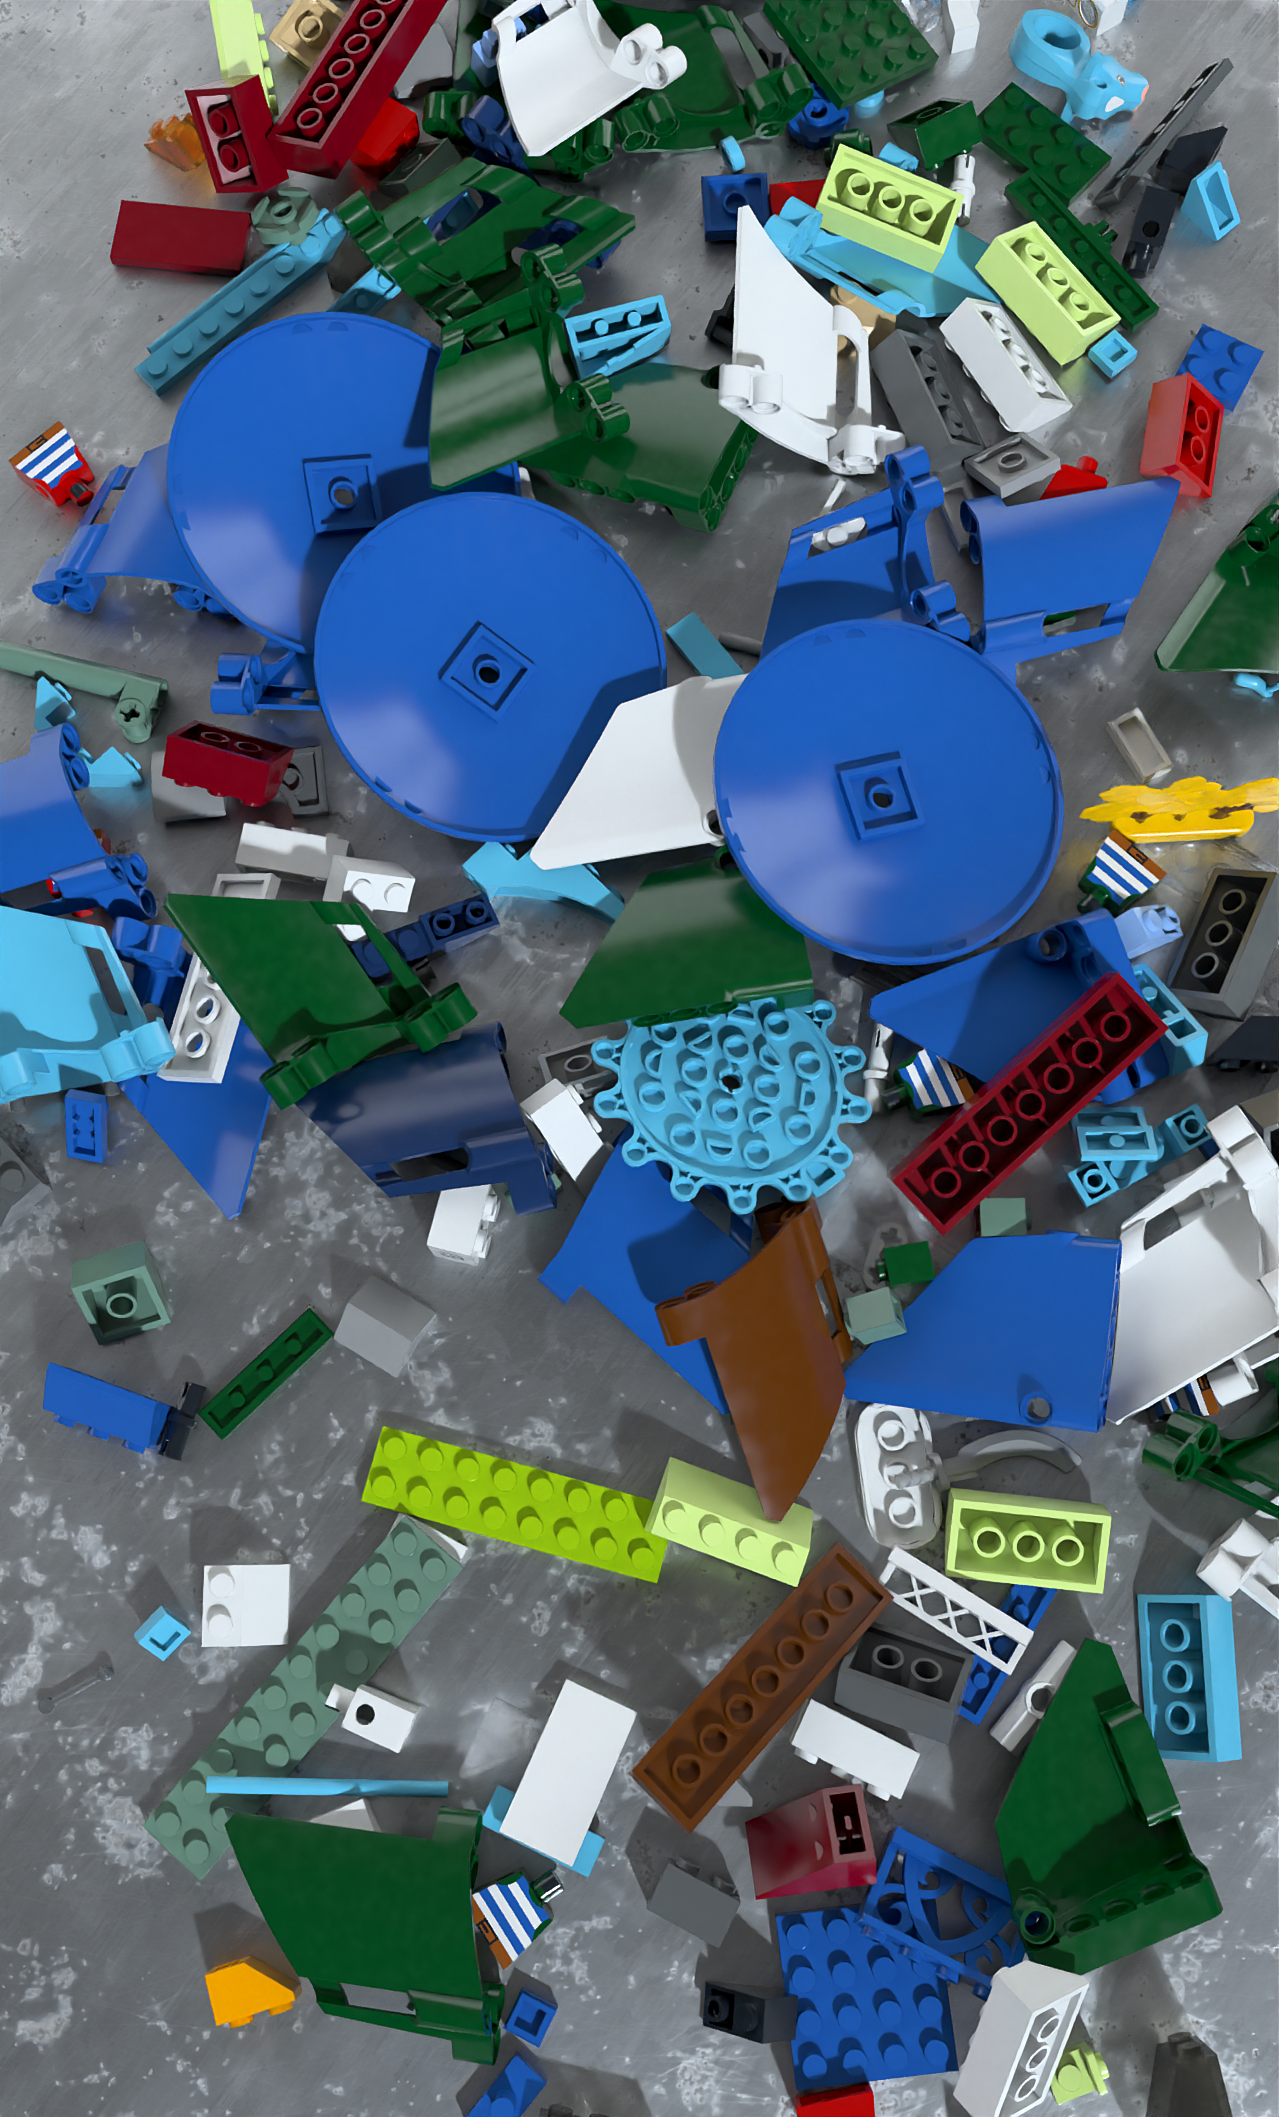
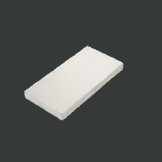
[499,1679,637,1867]

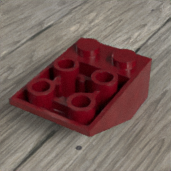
[745,1784,877,1900]

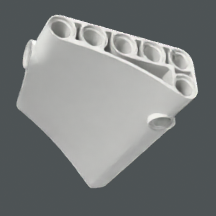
[530,673,749,870]

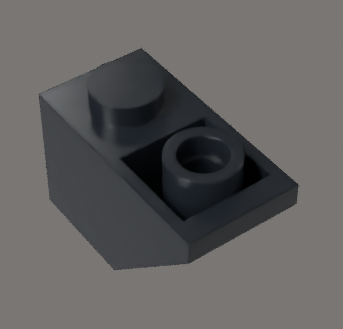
[1206,1015,1279,1073]
[703,1982,798,2044]

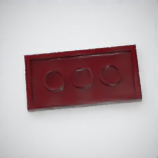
[110,200,252,277]

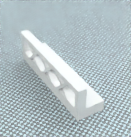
[878,1545,1034,1675]

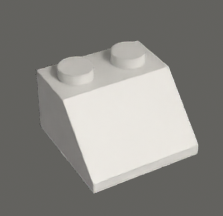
[201,1564,291,1647]

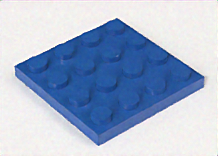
[775,1898,959,2090]

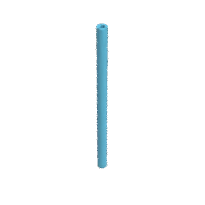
[147,208,330,355]

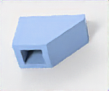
[1114,904,1183,959]

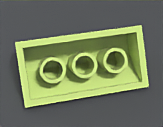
[209,0,279,125]
[815,144,964,274]
[975,221,1121,366]
[644,1457,813,1587]
[945,1487,1112,1594]

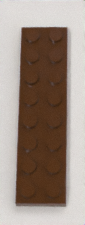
[628,1542,894,1835]

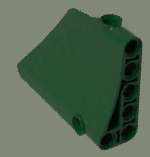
[1154,488,1279,674]

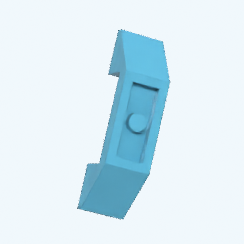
[34,676,144,787]
[1066,1103,1212,1208]

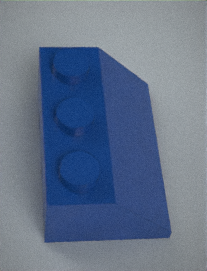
[43,1362,175,1454]

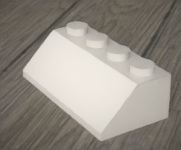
[939,298,1073,433]
[953,1960,1090,2117]

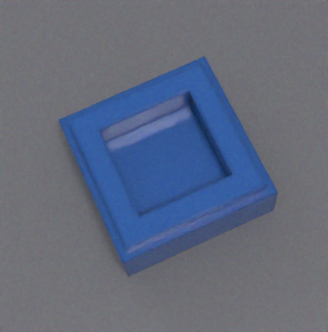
[503,1986,558,2048]

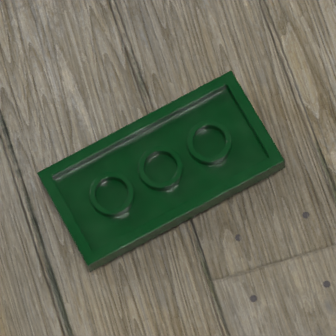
[977,82,1112,208]

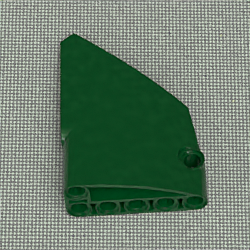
[517,362,759,534]
[559,845,814,1029]
[994,1637,1223,1976]

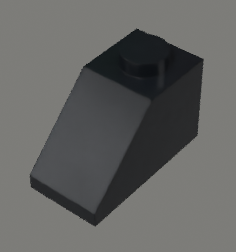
[1156,126,1228,197]

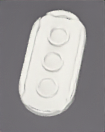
[853,1403,942,1552]

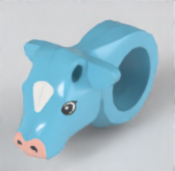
[1008,9,1149,124]

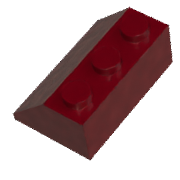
[184,74,289,194]
[162,720,294,807]

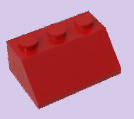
[1139,372,1224,498]

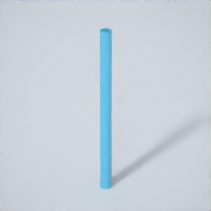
[206,1776,448,1798]

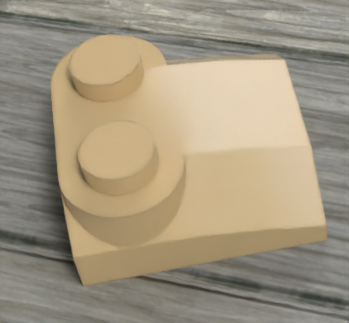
[268,0,346,72]
[829,280,896,356]

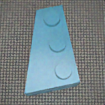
[564,294,672,380]

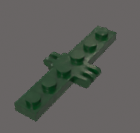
[1004,169,1160,334]

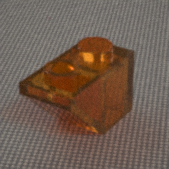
[144,113,206,172]

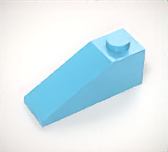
[1132,962,1208,1076]

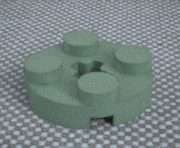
[252,187,320,246]

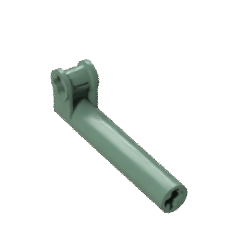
[0,640,168,743]

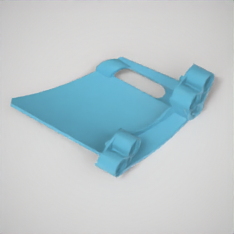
[763,142,1005,317]
[0,906,176,1105]

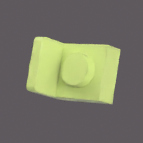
[1050,2042,1109,2105]

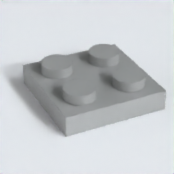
[964,431,1061,499]

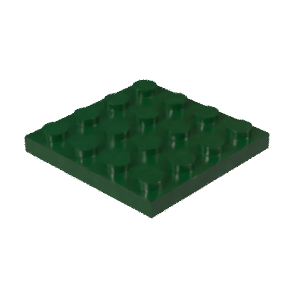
[762,0,939,111]

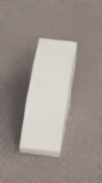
[942,0,980,54]

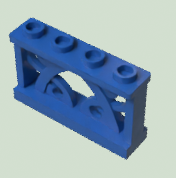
[853,1826,1041,2002]

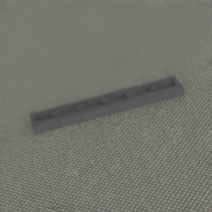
[1094,58,1234,210]

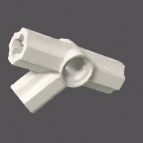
[988,1640,1077,1757]

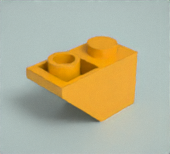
[204,1955,302,2028]

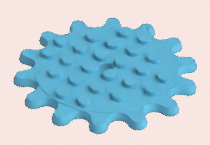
[591,997,872,1215]

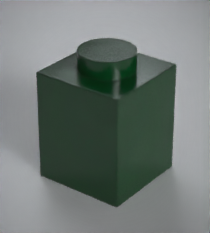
[875,1240,935,1290]

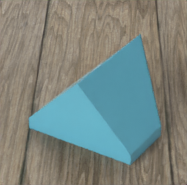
[1180,161,1241,241]

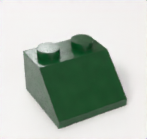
[886,97,983,171]

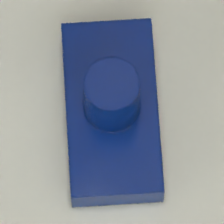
[65,1089,110,1163]
[465,2052,548,2117]

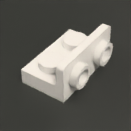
[809,479,867,555]

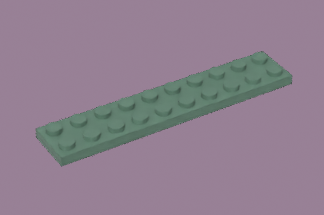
[142,1516,464,1881]

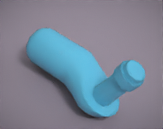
[1234,672,1279,698]

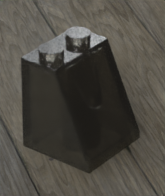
[1145,2032,1233,2117]

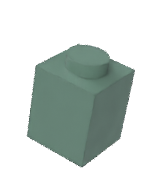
[974,1198,1032,1238]
[844,1286,907,1345]

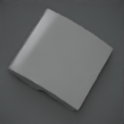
[393,23,454,98]
[151,751,227,823]

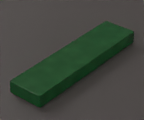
[197,1307,335,1441]

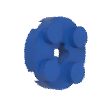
[785,82,849,151]

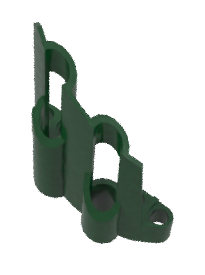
[334,157,636,352]

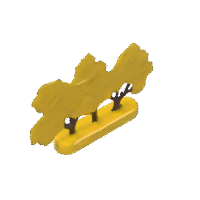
[1079,775,1279,844]

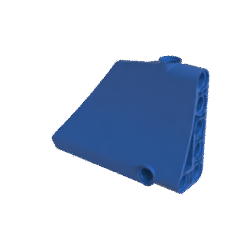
[867,908,1170,1105]
[843,1229,1122,1433]

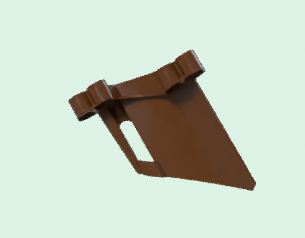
[654,1191,853,1521]

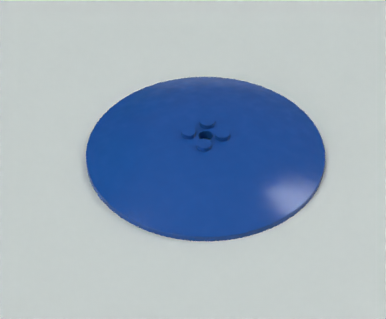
[166,312,522,657]
[313,492,667,843]
[712,619,1064,965]

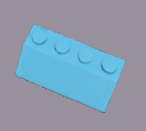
[1137,1594,1242,1762]

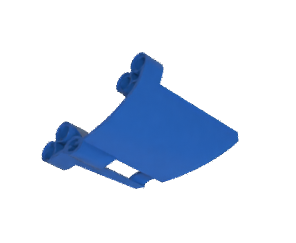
[960,476,1181,686]

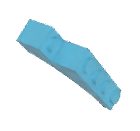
[462,842,625,927]

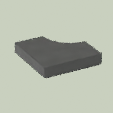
[276,745,329,819]

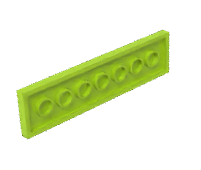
[361,1426,668,1584]

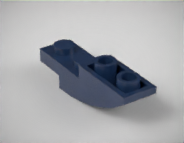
[350,892,500,979]

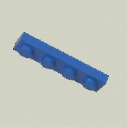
[959,1584,1058,1726]

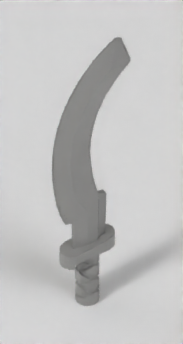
[894,1429,1082,1492]

